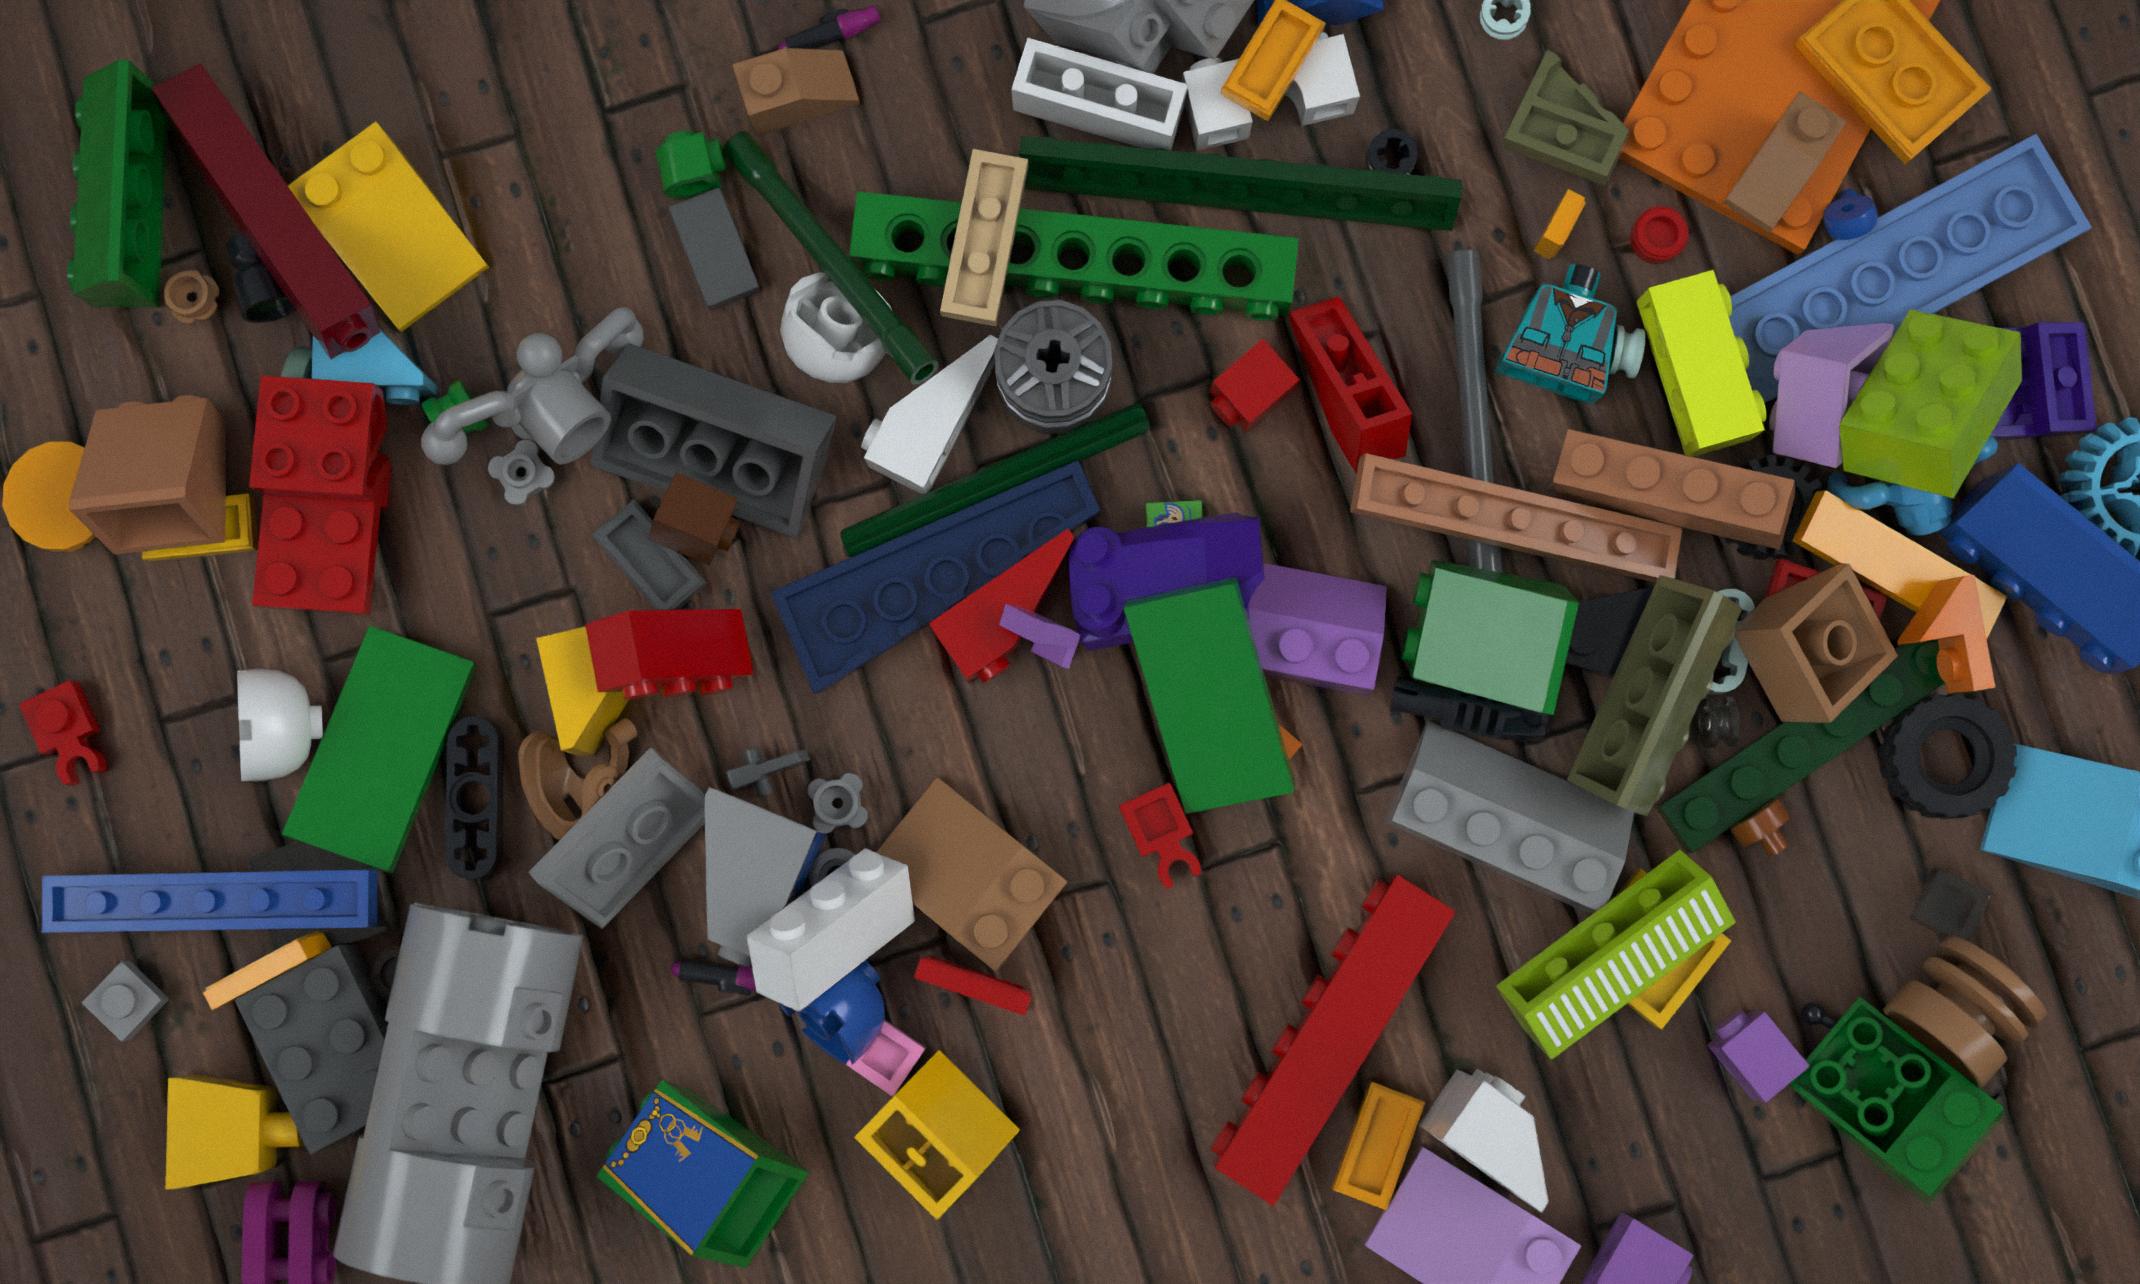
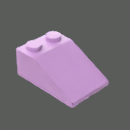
[1364,1146,1581,1284]

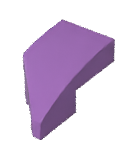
[999,604,1080,669]

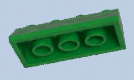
[67,60,168,308]

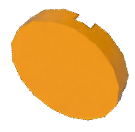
[2,441,97,552]

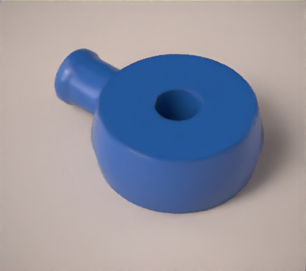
[1824,189,1877,240]

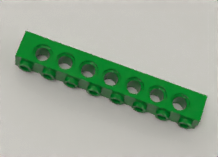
[849,191,1299,322]

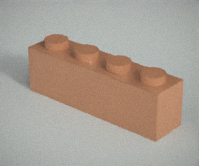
[1553,429,1795,550]

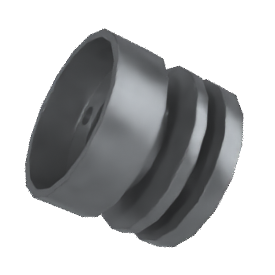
[994,300,1112,434]

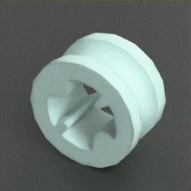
[1480,0,1531,40]
[1609,325,1645,378]

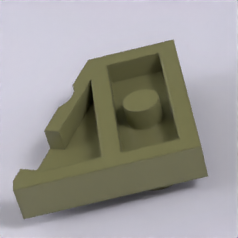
[1503,50,1629,186]

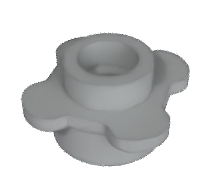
[488,440,555,505]
[807,773,868,834]

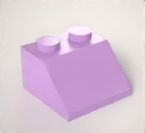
[1769,323,1894,468]

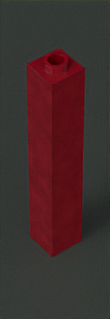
[151,63,380,360]

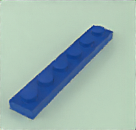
[42,869,377,933]

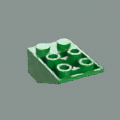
[1788,997,2005,1206]

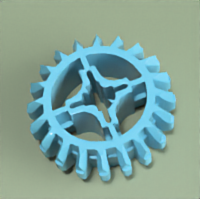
[2057,417,2140,561]

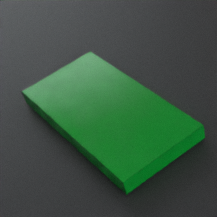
[1123,577,1296,814]
[282,625,477,874]

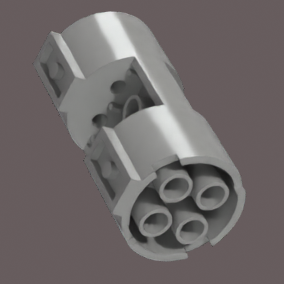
[333,903,583,1284]

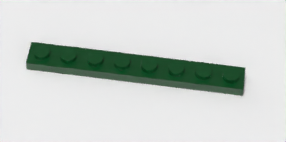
[1019,136,1462,231]

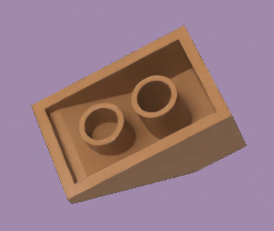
[876,777,1068,972]

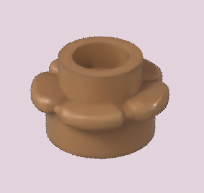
[164,270,219,324]

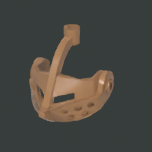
[518,718,637,840]

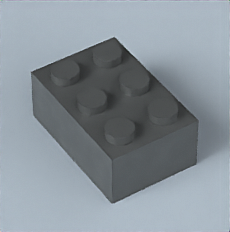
[234,944,389,1155]

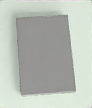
[529,747,706,928]

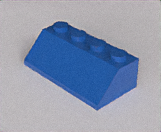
[1937,463,2140,674]

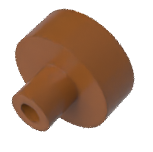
[1729,797,1791,857]

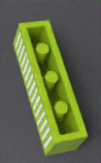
[1496,850,1736,1060]

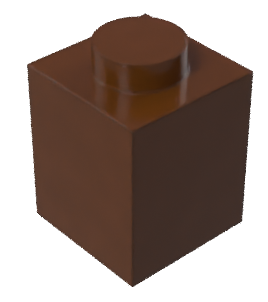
[648,472,741,566]

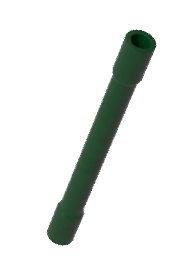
[723,131,938,384]

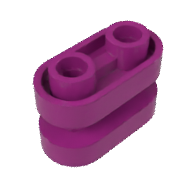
[241,1181,337,1284]

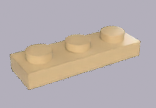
[940,149,1028,326]

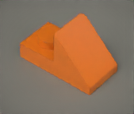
[1897,575,1995,694]

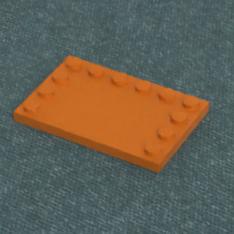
[1619,0,1940,255]

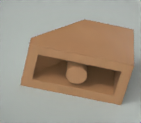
[732,48,860,136]
[1723,91,1847,233]

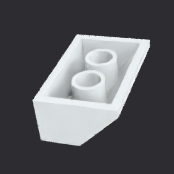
[1418,1069,1548,1212]

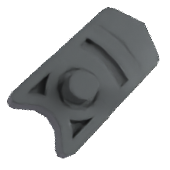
[726,747,810,798]

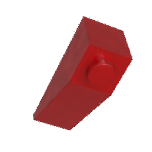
[1289,296,1412,473]
[929,529,1075,684]

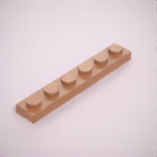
[1350,454,1682,583]

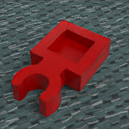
[19,680,107,786]
[1118,782,1201,889]

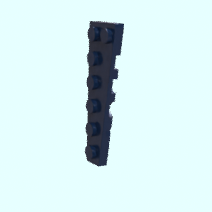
[771,460,1100,695]

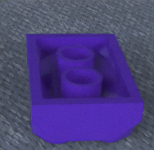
[1069,512,1265,651]

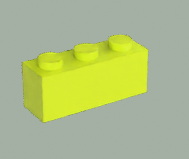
[1636,270,1766,457]

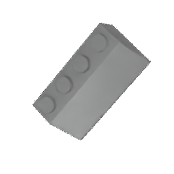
[1384,720,1634,914]

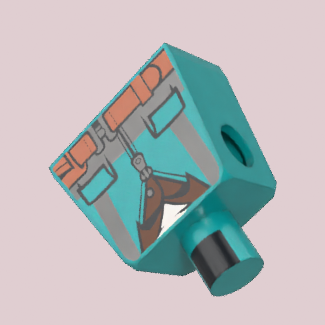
[1494,264,1617,405]

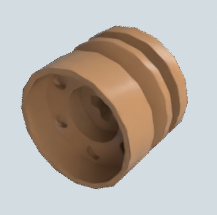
[1883,935,2047,1089]

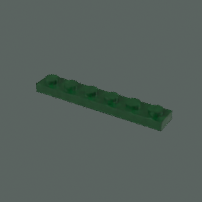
[1655,639,1945,853]

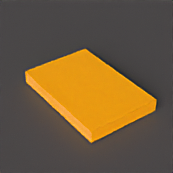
[1794,0,1992,165]

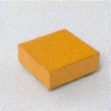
[1533,189,1586,260]

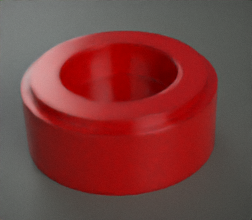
[1630,206,1689,264]

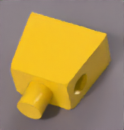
[166,1074,304,1189]

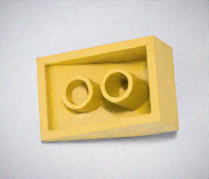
[288,121,489,332]

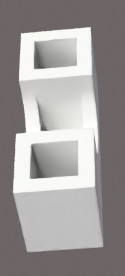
[1182,33,1360,151]

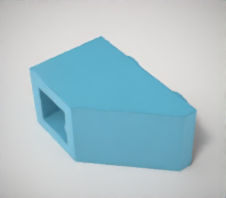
[312,328,437,405]

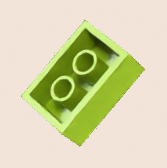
[1839,309,2022,498]

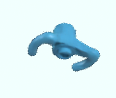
[1827,433,1998,536]

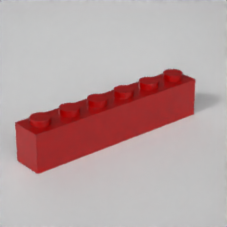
[1210,875,1456,1206]

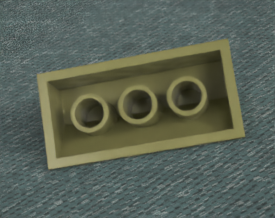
[1567,575,1742,817]

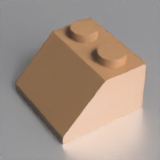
[1735,563,1898,723]

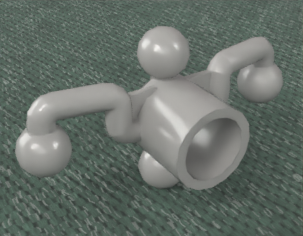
[421,307,644,465]

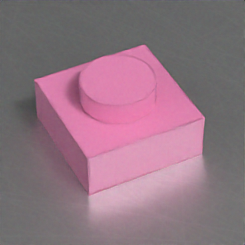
[846,1019,926,1097]

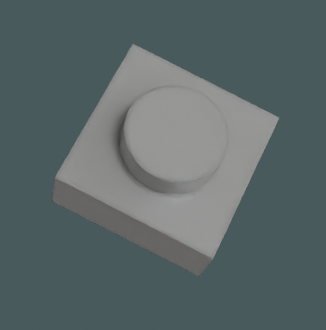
[82,961,169,1042]

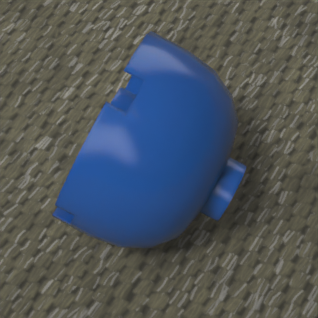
[778,960,885,1064]

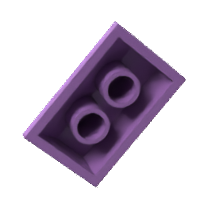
[1249,563,1387,696]

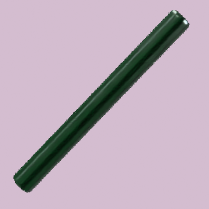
[840,403,1150,557]

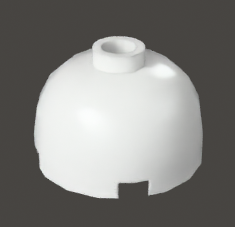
[780,272,892,383]
[237,669,323,782]

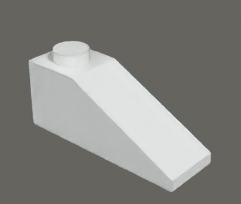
[861,335,998,494]

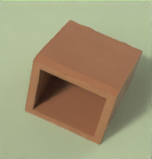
[69,395,226,555]

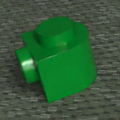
[655,131,727,199]

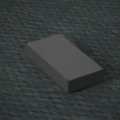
[668,187,761,311]
[592,499,708,610]

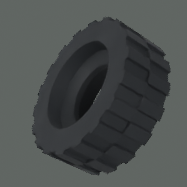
[1878,693,2017,820]

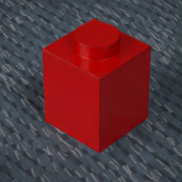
[1210,339,1300,433]

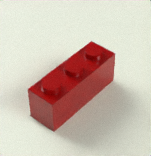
[585,609,754,700]

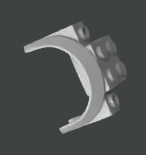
[1024,0,1254,74]

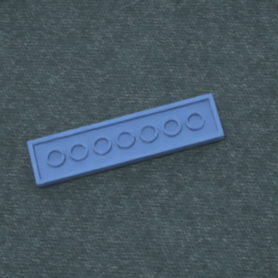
[1729,134,2092,404]

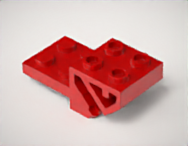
[249,375,391,615]

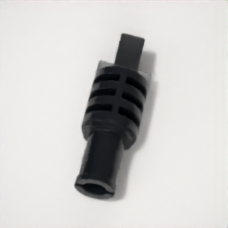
[1390,676,1549,742]

